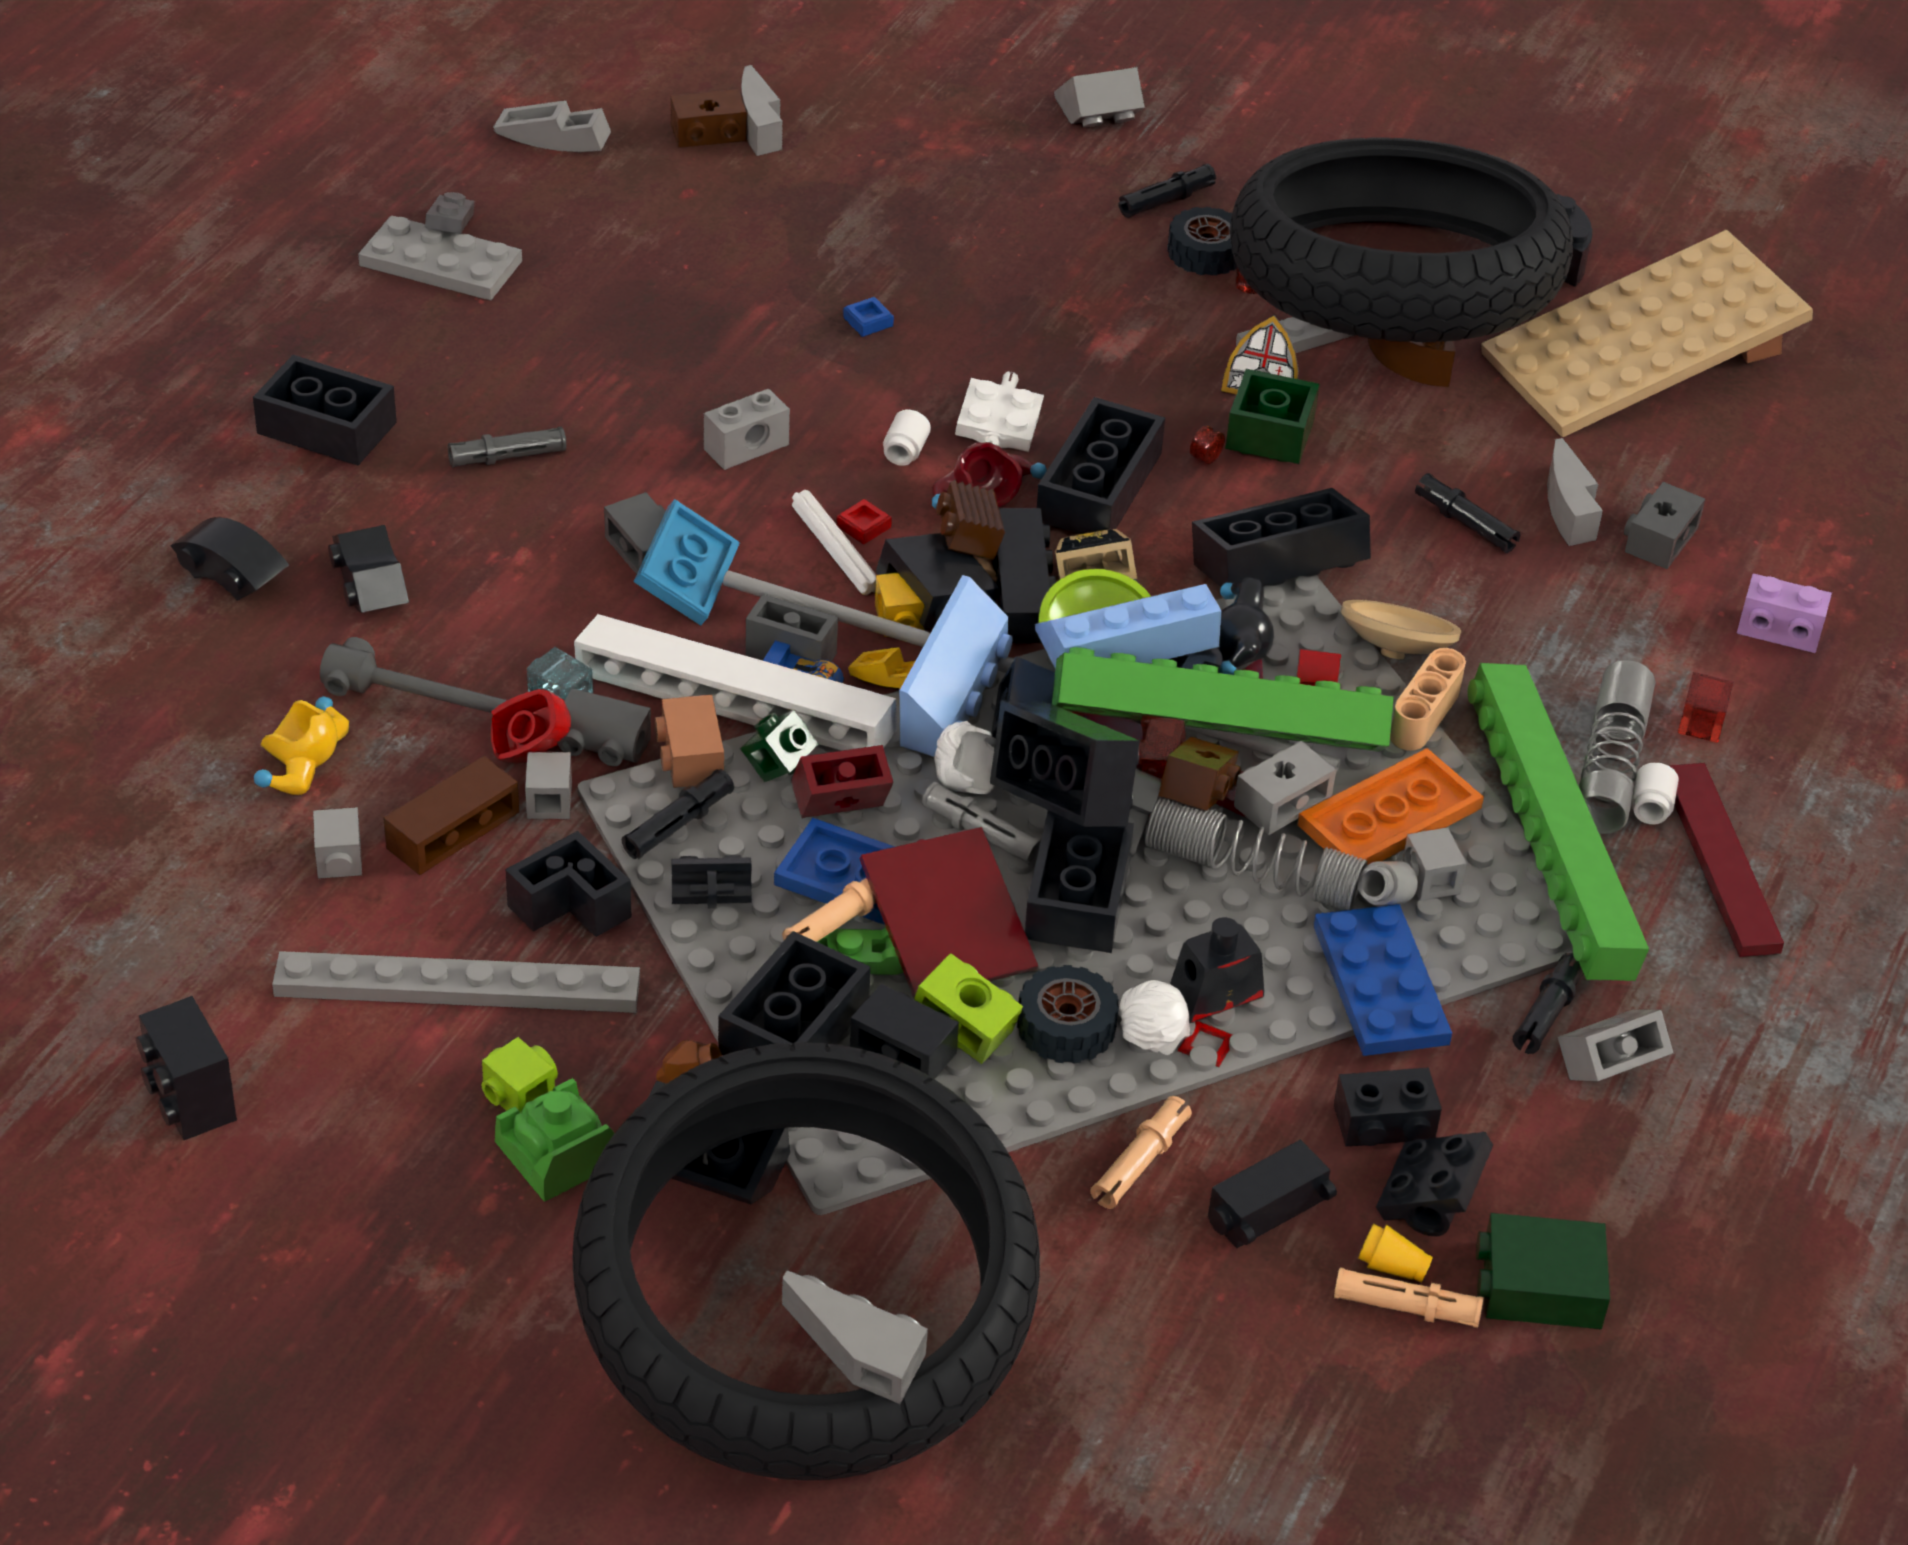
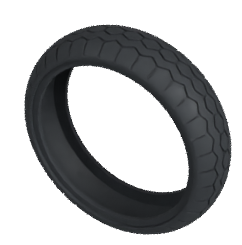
[1230,137,1573,342]
[573,1042,1040,1481]

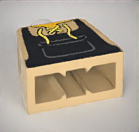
[1055,529,1137,579]

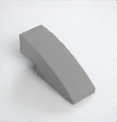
[741,65,782,156]
[493,101,611,152]
[1547,438,1603,546]

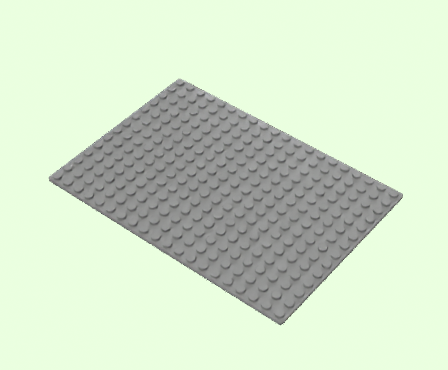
[578,576,1575,1215]

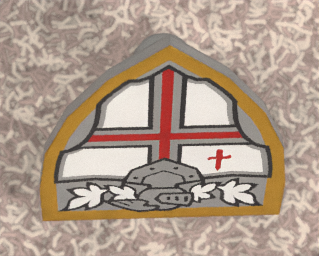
[1221,315,1299,394]

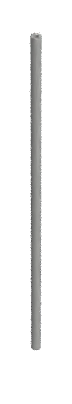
[723,570,1340,775]

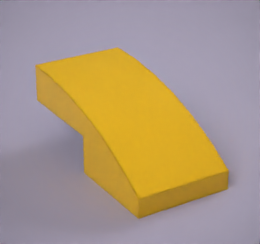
[848,647,915,689]

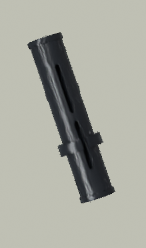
[1118,164,1216,218]
[1415,473,1521,553]
[621,769,734,860]
[1512,953,1584,1054]

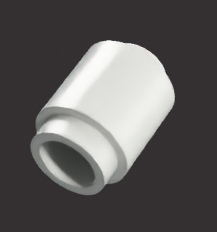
[883,410,931,466]
[1631,763,1679,824]

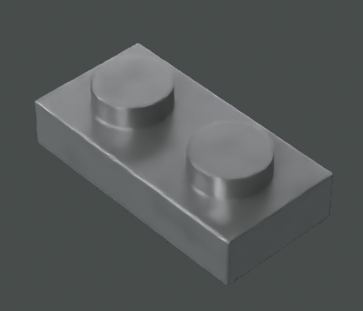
[425,192,475,234]

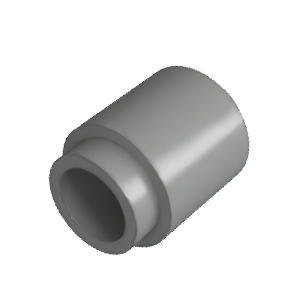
[1358,861,1418,905]

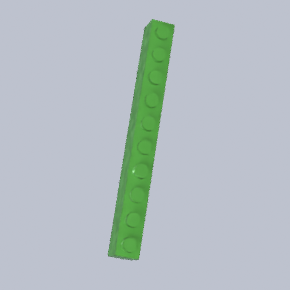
[1467,663,1649,981]

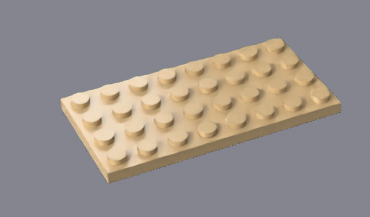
[1481,230,1813,438]

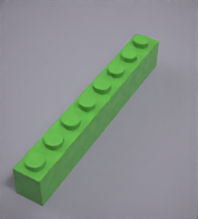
[1052,647,1394,752]

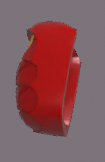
[491,689,571,764]

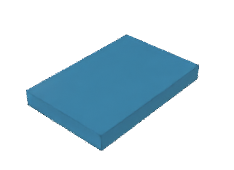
[633,499,740,626]

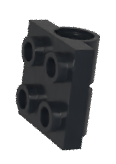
[1376,1132,1493,1237]

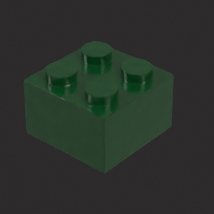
[1225,369,1320,464]

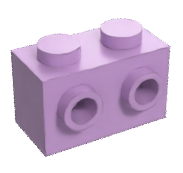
[1737,573,1832,653]

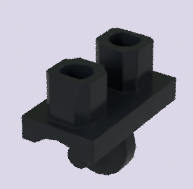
[671,855,752,909]

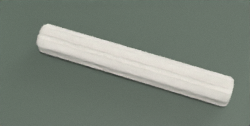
[792,490,876,595]

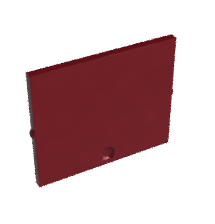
[859,827,1038,998]

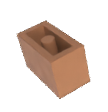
[655,694,724,788]

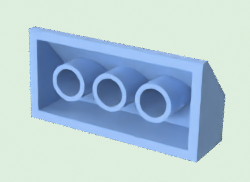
[899,575,1013,757]
[1035,584,1222,669]

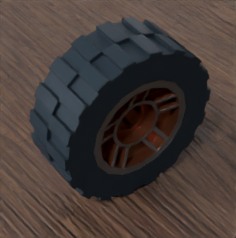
[1167,207,1238,276]
[1017,965,1119,1064]

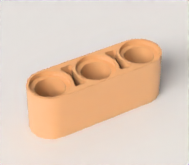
[1390,648,1466,751]

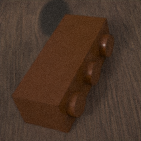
[383,756,519,875]

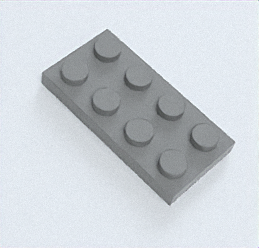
[358,215,522,300]

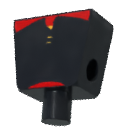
[1170,917,1265,1023]

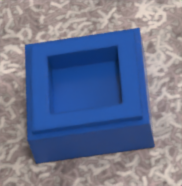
[843,297,894,337]

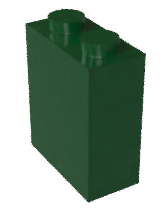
[1476,1213,1610,1329]

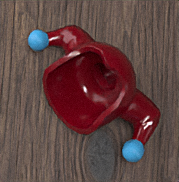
[932,442,1047,509]

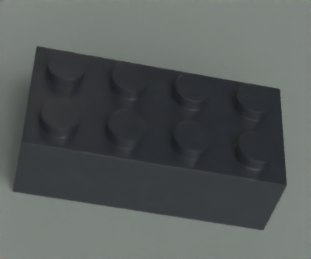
[1036,397,1165,534]
[1192,488,1371,587]
[990,700,1140,827]

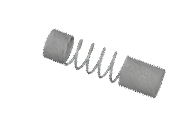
[1579,660,1656,834]
[1144,796,1367,911]

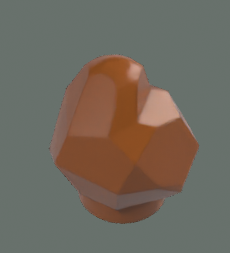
[656,1040,722,1084]

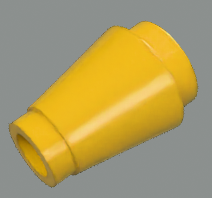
[1358,1224,1433,1283]

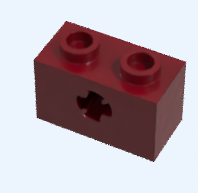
[791,745,894,818]

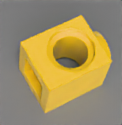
[875,573,924,637]

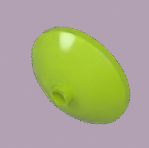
[1038,569,1151,623]

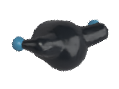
[1217,577,1274,675]

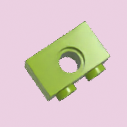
[914,953,1023,1064]

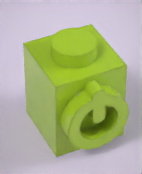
[481,1037,558,1113]

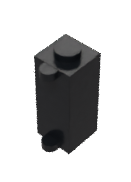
[1208,1139,1337,1248]

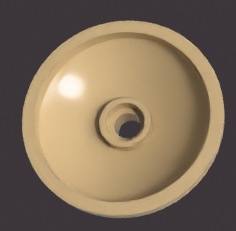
[1341,600,1461,659]

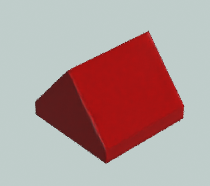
[1296,649,1341,686]

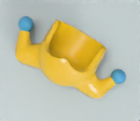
[254,696,349,796]

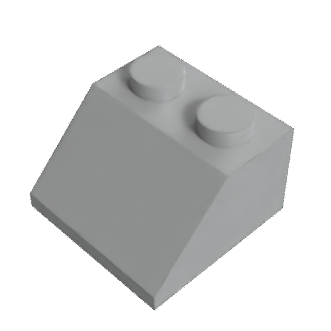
[1054,67,1145,127]

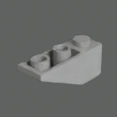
[782,1270,928,1404]

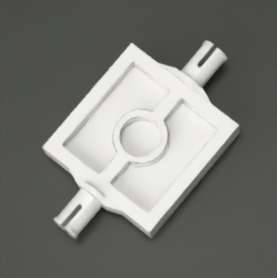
[955,372,1044,452]

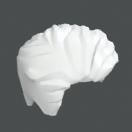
[934,721,994,794]
[1118,980,1190,1055]

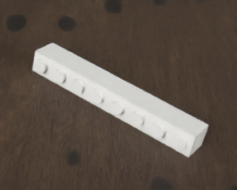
[574,614,896,751]

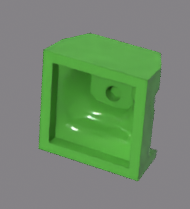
[495,1078,615,1202]

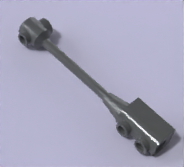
[320,637,651,766]

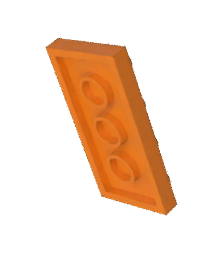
[1297,748,1484,865]

